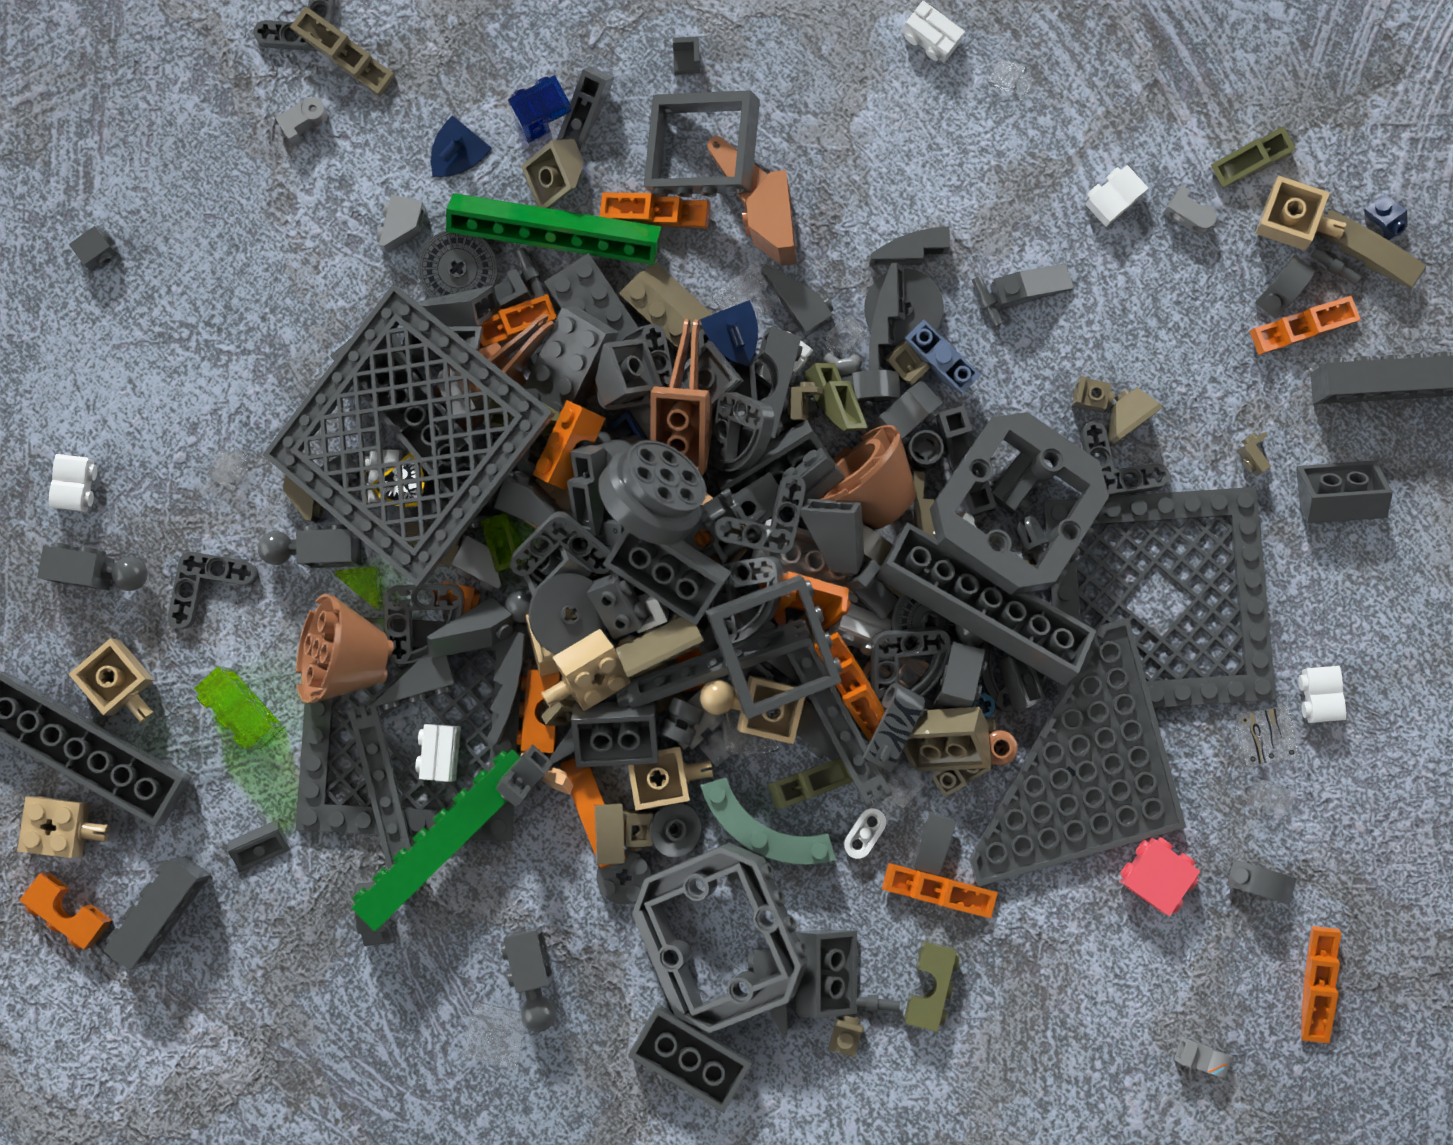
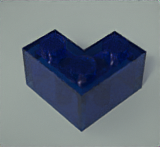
[508,75,572,143]

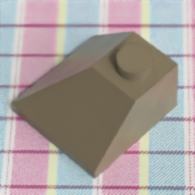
[521,139,584,208]
[1107,387,1163,447]

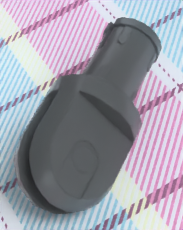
[1017,516,1049,565]

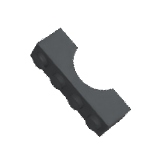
[739,327,803,442]
[935,405,997,517]

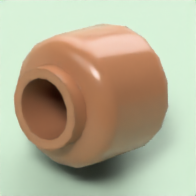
[989,730,1018,766]

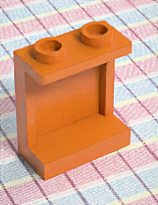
[772,571,850,631]

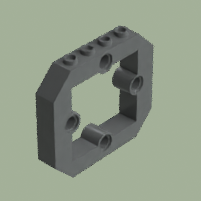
[929,412,1109,595]
[632,842,808,1033]

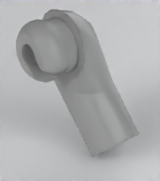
[821,352,862,376]

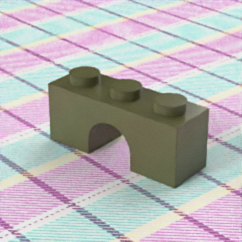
[903,940,960,1032]

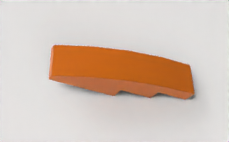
[599,193,711,229]
[479,294,557,349]
[1249,296,1361,355]
[814,632,885,741]
[560,758,626,869]
[882,863,998,919]
[1301,926,1342,1043]

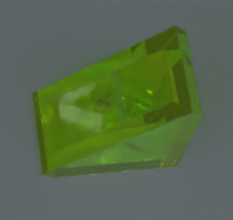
[481,513,523,572]
[334,567,383,611]

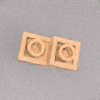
[520,752,574,795]

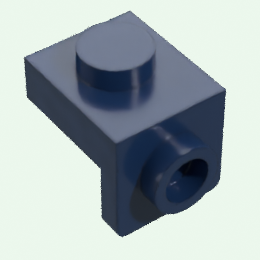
[1364,193,1408,240]

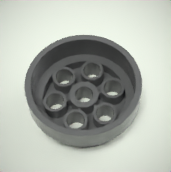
[598,440,706,545]

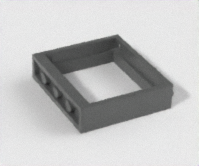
[643,90,760,197]
[706,575,843,719]

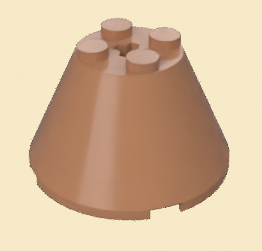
[296,594,393,704]

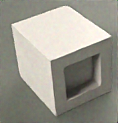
[637,593,669,633]

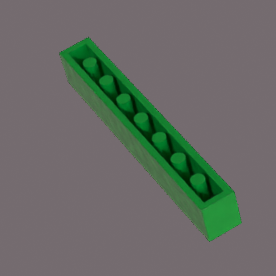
[446,193,661,265]
[351,749,519,932]

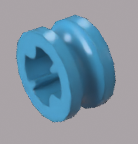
[973,694,995,717]

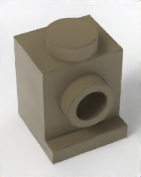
[1071,376,1115,413]
[623,809,653,851]

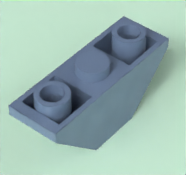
[905,319,981,394]

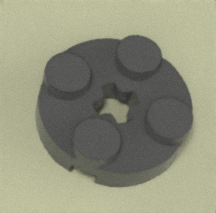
[596,849,651,904]

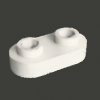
[844,808,886,859]

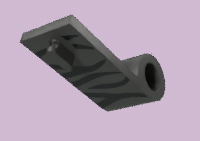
[863,683,926,772]

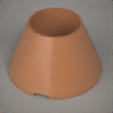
[819,425,917,530]

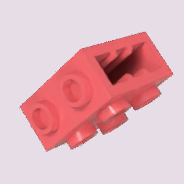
[1119,837,1200,916]

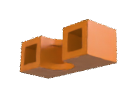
[532,400,606,491]
[517,669,562,753]
[19,872,113,949]

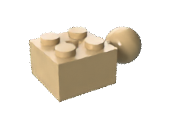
[700,675,805,744]

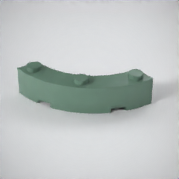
[700,777,836,865]

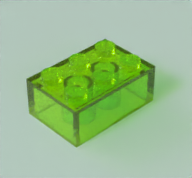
[193,666,285,749]

